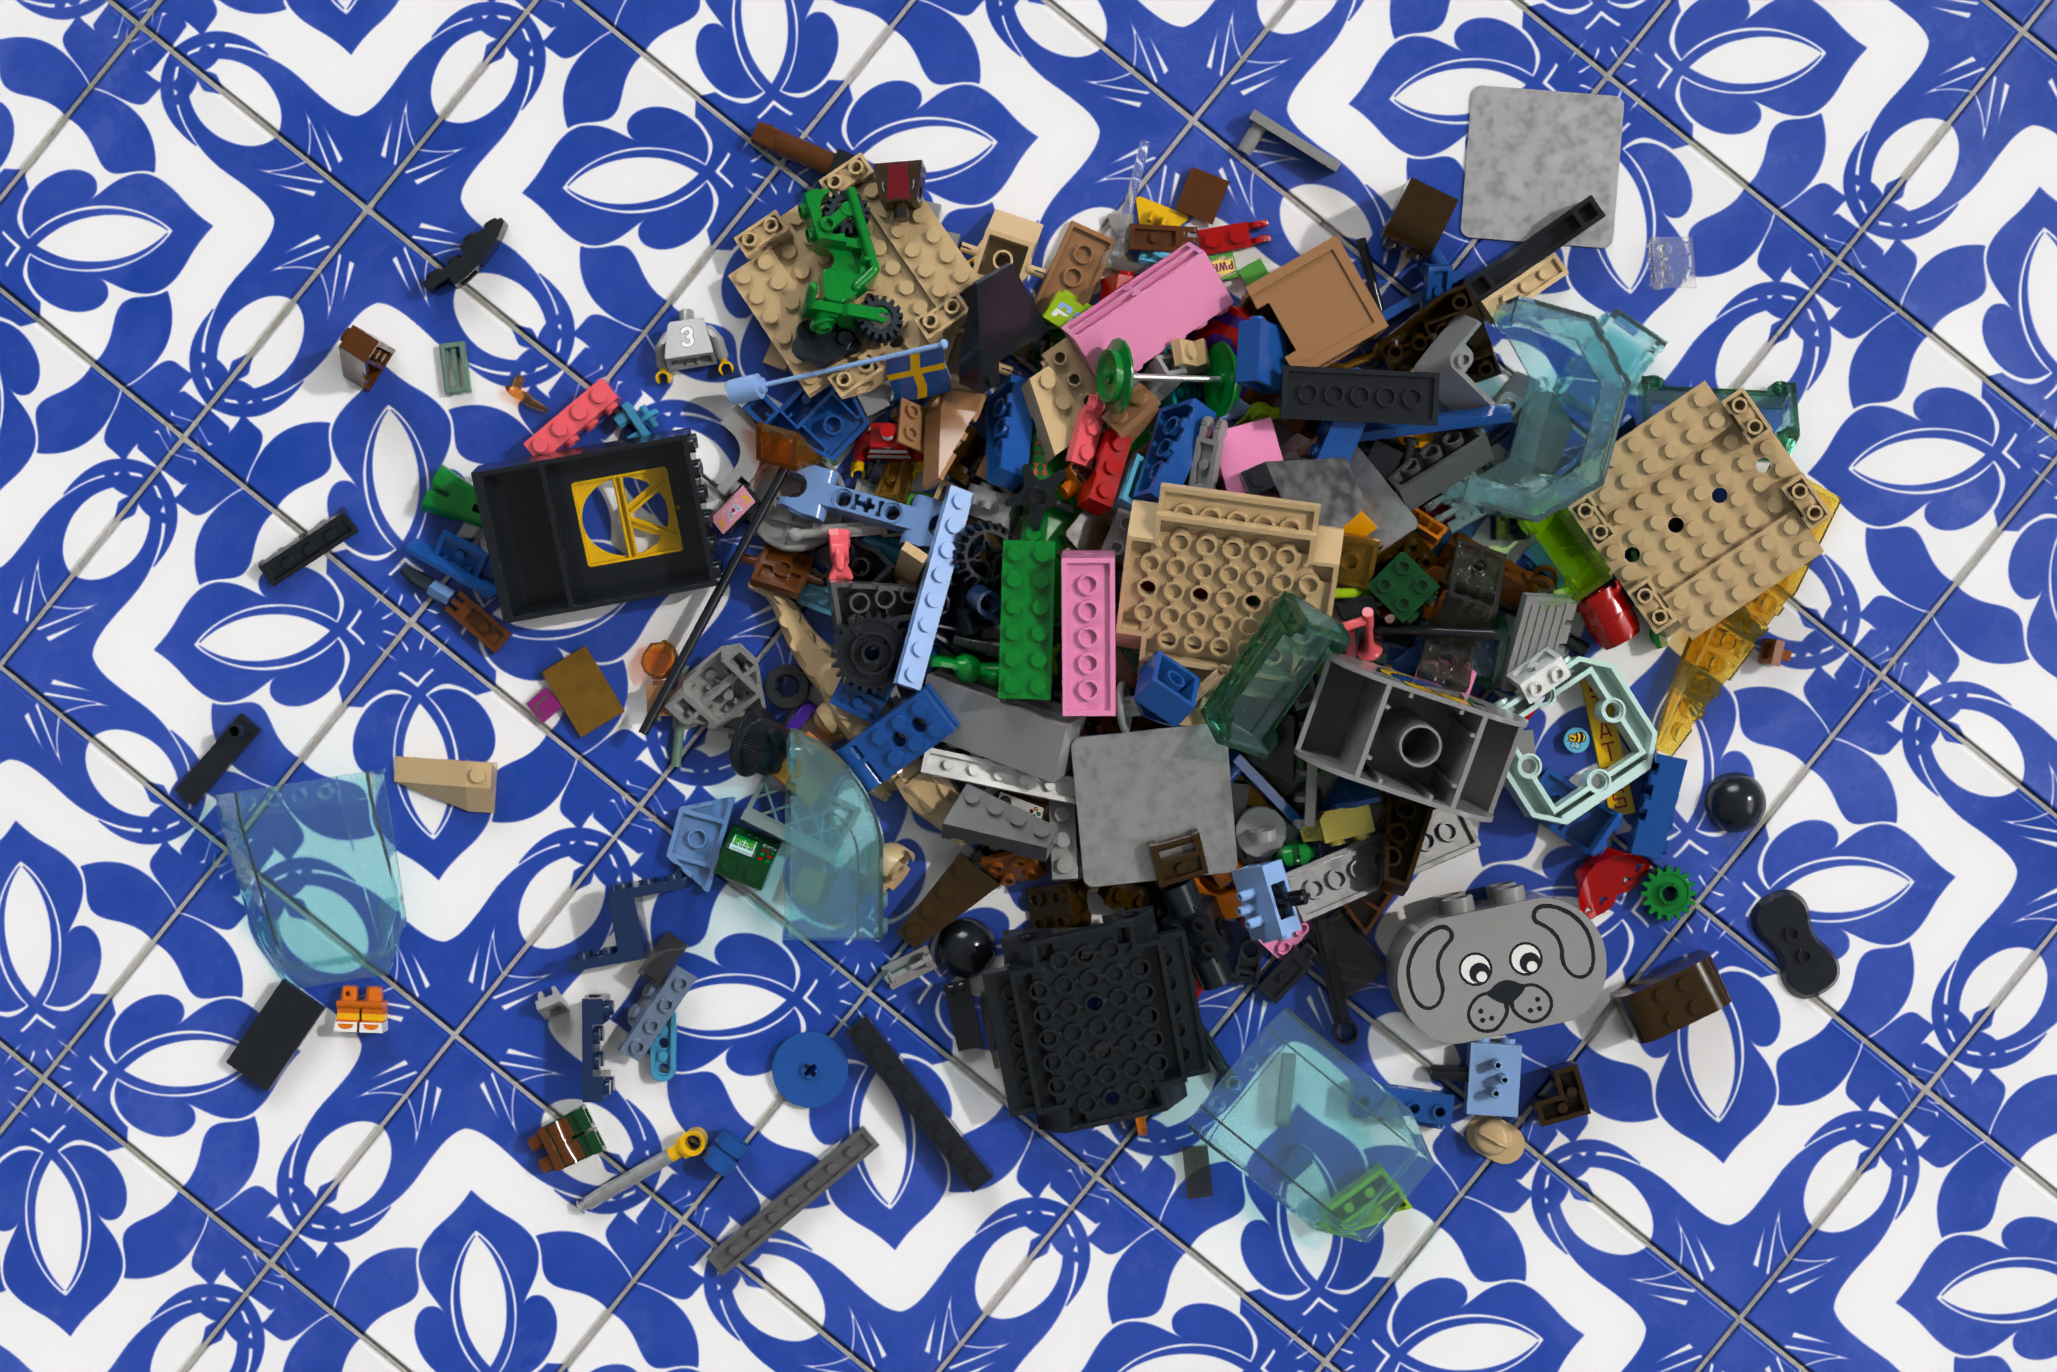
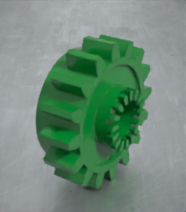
[1639,865,1697,921]

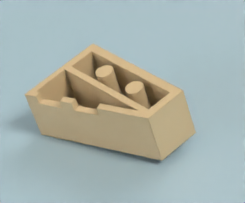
[1021,366,1081,464]

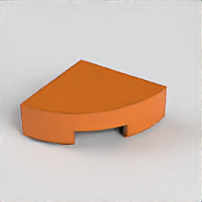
[1135,1116,1148,1137]

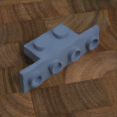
[618,965,697,1062]

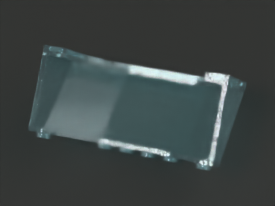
[1443,295,1631,522]

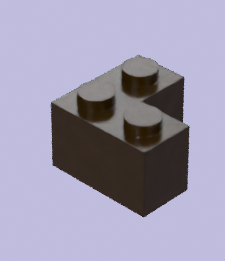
[1530,1060,1591,1127]

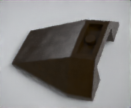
[1378,283,1502,383]

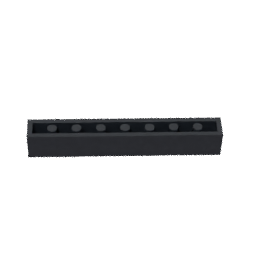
[846,1013,994,1193]

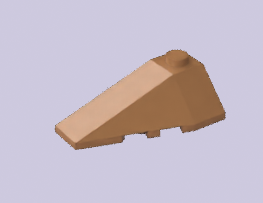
[923,389,986,490]

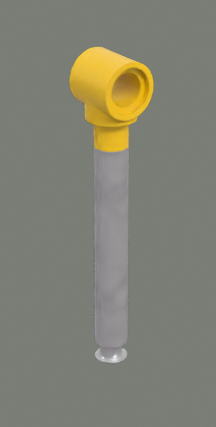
[576,1127,709,1214]

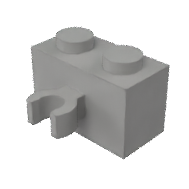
[967,482,1023,532]

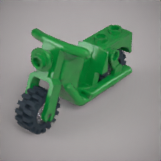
[798,187,903,347]

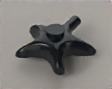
[1005,464,1075,531]

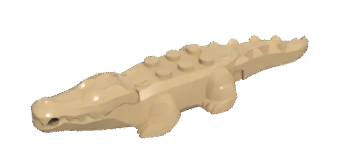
[748,581,966,846]

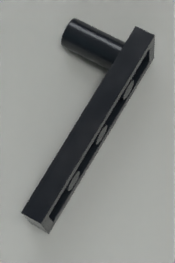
[175,713,263,806]

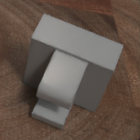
[535,986,569,1020]

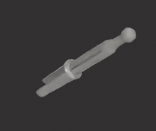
[787,513,935,542]

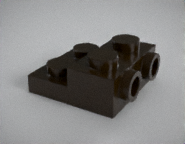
[1097,880,1157,911]

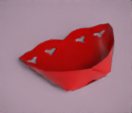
[1574,847,1651,920]

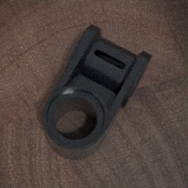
[1232,936,1262,987]

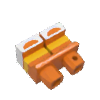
[334,985,388,1033]

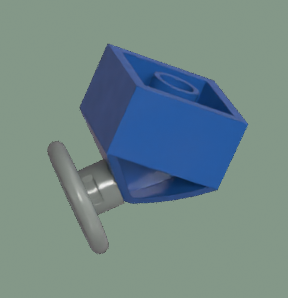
[1116,650,1200,733]

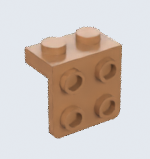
[1101,382,1161,443]

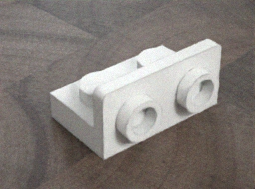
[1506,646,1571,704]

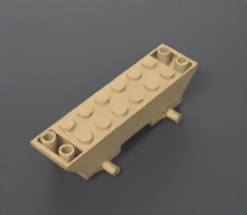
[944,209,1046,418]

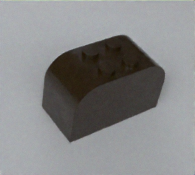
[1378,177,1459,263]
[1610,949,1732,1044]

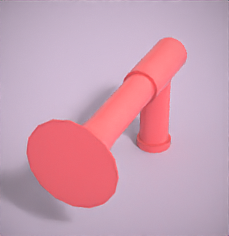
[1339,607,1383,661]

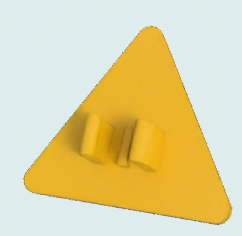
[1136,196,1188,226]

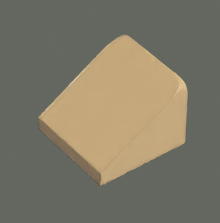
[763,342,789,372]

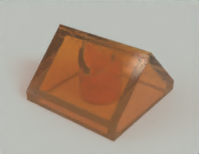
[756,422,821,472]

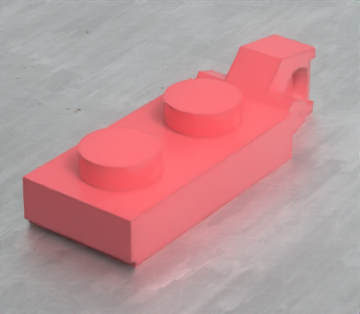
[1066,394,1105,468]

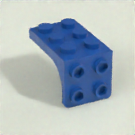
[1518,767,1623,857]

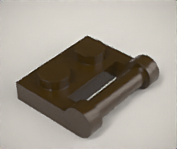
[1147,828,1209,888]

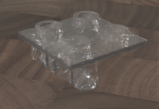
[1646,237,1697,291]

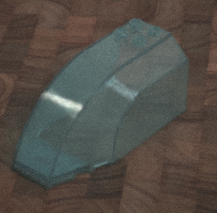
[784,728,888,940]

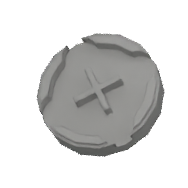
[1235,806,1286,857]

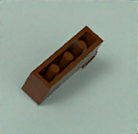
[1435,531,1559,611]

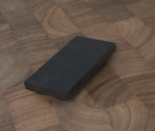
[226,978,326,1091]

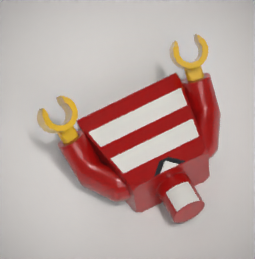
[850,423,924,480]

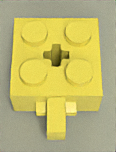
[1299,804,1375,847]

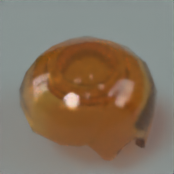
[641,640,679,680]

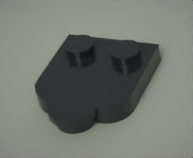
[792,318,863,368]

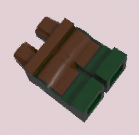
[527,1104,606,1173]

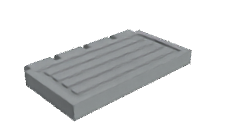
[1497,592,1578,691]

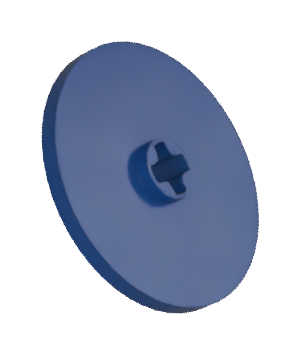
[772,1031,849,1108]

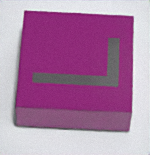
[527,687,562,723]

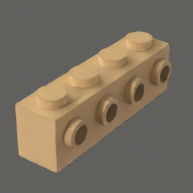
[1040,337,1109,435]

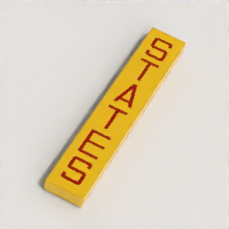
[1580,677,1635,815]

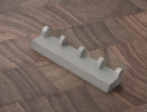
[1293,722,1318,827]

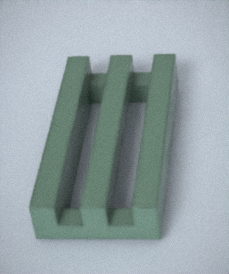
[439,341,472,395]

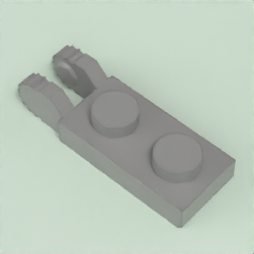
[1188,416,1228,489]

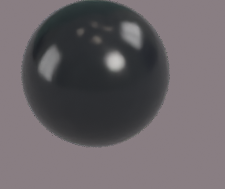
[1704,772,1766,833]
[936,917,997,978]

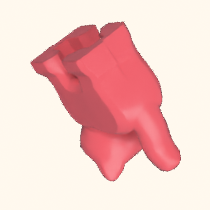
[828,528,853,580]

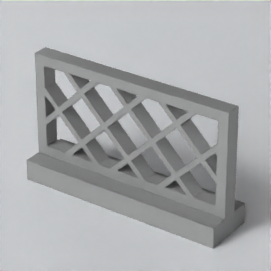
[740,775,859,866]

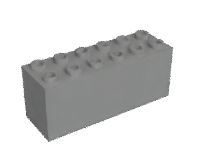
[918,667,1086,783]

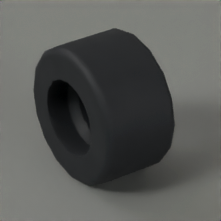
[764,664,811,710]

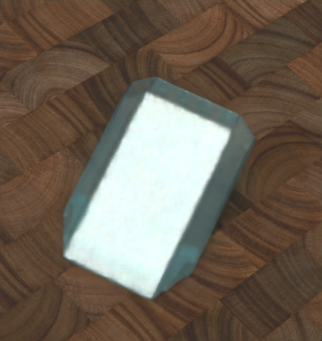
[215,770,407,988]
[1186,1007,1435,1244]

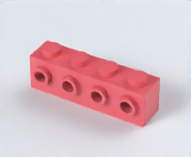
[523,378,622,455]

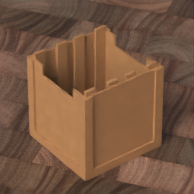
[1238,235,1389,367]

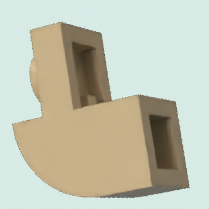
[1168,338,1211,375]

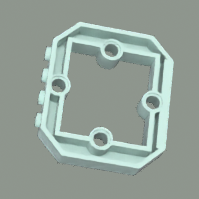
[1494,655,1658,825]

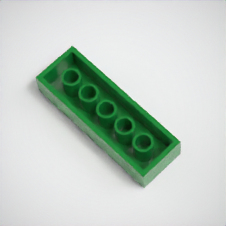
[998,540,1056,700]

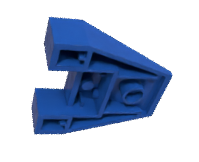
[742,384,870,461]

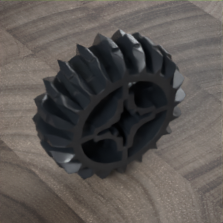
[952,520,1017,590]

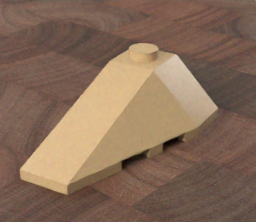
[394,756,498,813]

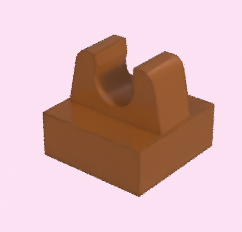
[1757,638,1792,667]

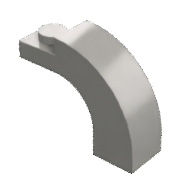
[1095,353,1188,413]
[717,404,764,496]

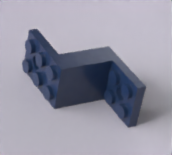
[567,872,691,972]

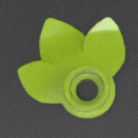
[1234,402,1280,427]

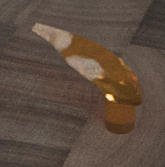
[505,375,549,413]

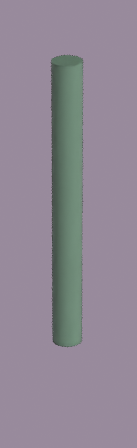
[671,665,690,767]

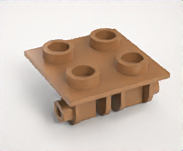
[890,397,928,454]

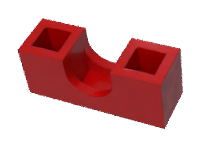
[1077,428,1132,516]

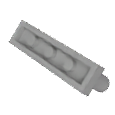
[1237,109,1341,173]

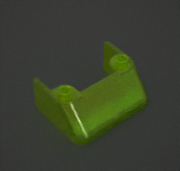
[1517,489,1613,602]

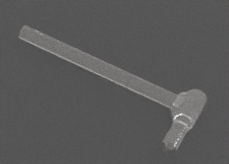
[1100,140,1151,274]

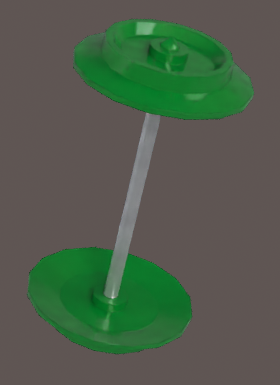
[1096,338,1242,417]

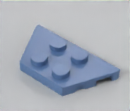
[666,796,736,892]

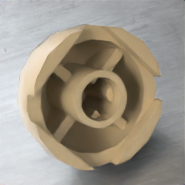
[866,842,915,894]

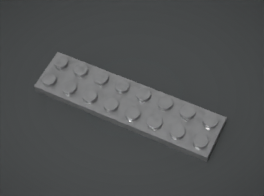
[1286,809,1481,924]

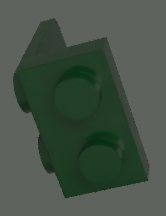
[1368,552,1440,626]

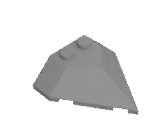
[664,643,766,733]

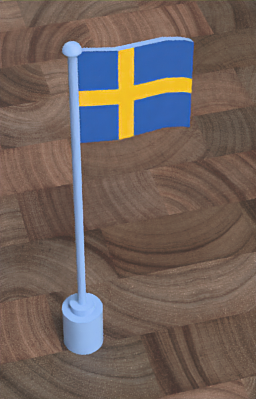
[726,339,951,405]

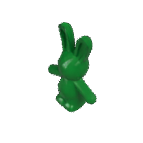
[928,654,999,687]

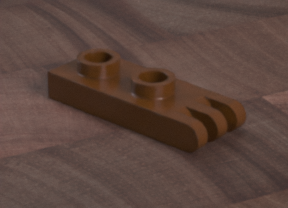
[1128,223,1198,253]
[444,589,513,653]

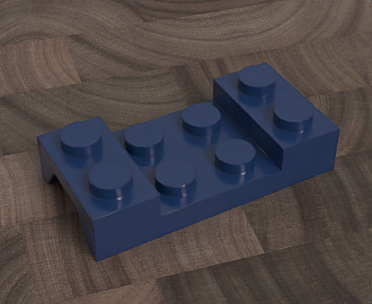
[582,994,615,1102]

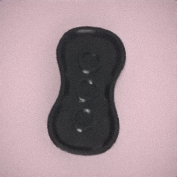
[1751,889,1840,999]

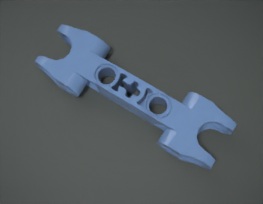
[778,464,942,553]

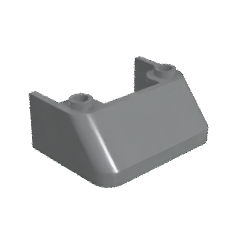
[1414,313,1541,429]

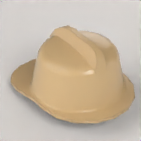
[1466,1115,1525,1164]

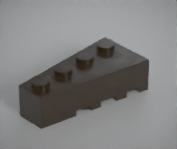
[1378,791,1434,897]
[896,852,1000,949]

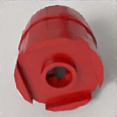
[1576,578,1640,650]

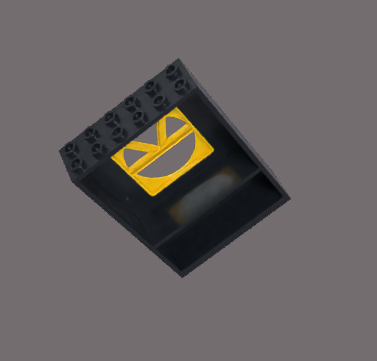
[471,427,724,624]

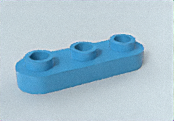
[650,1010,677,1082]

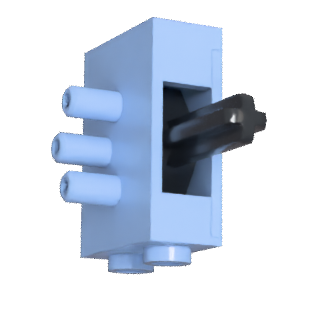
[1231,859,1311,943]
[1430,1037,1522,1117]

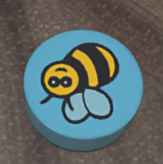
[1563,727,1590,753]

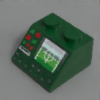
[713,823,782,891]

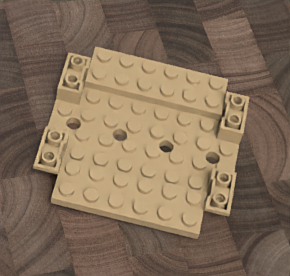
[728,152,979,399]
[1567,380,1833,640]
[1116,482,1344,701]

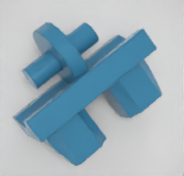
[613,401,659,438]

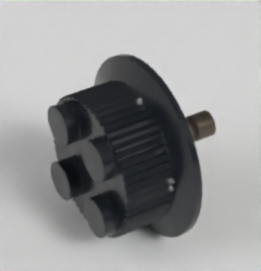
[728,708,793,777]

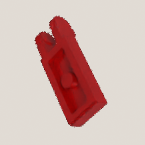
[1197,220,1271,256]

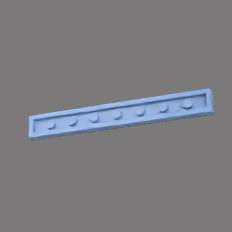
[893,485,974,691]

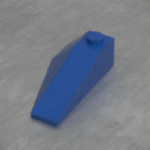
[1320,775,1381,811]

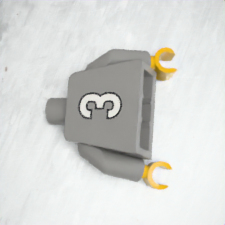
[655,309,734,384]

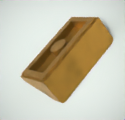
[874,459,914,504]

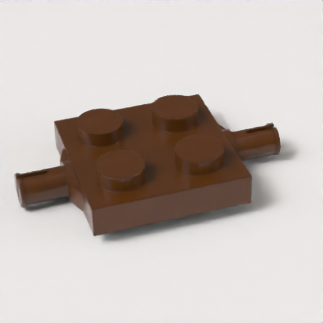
[740,543,826,600]

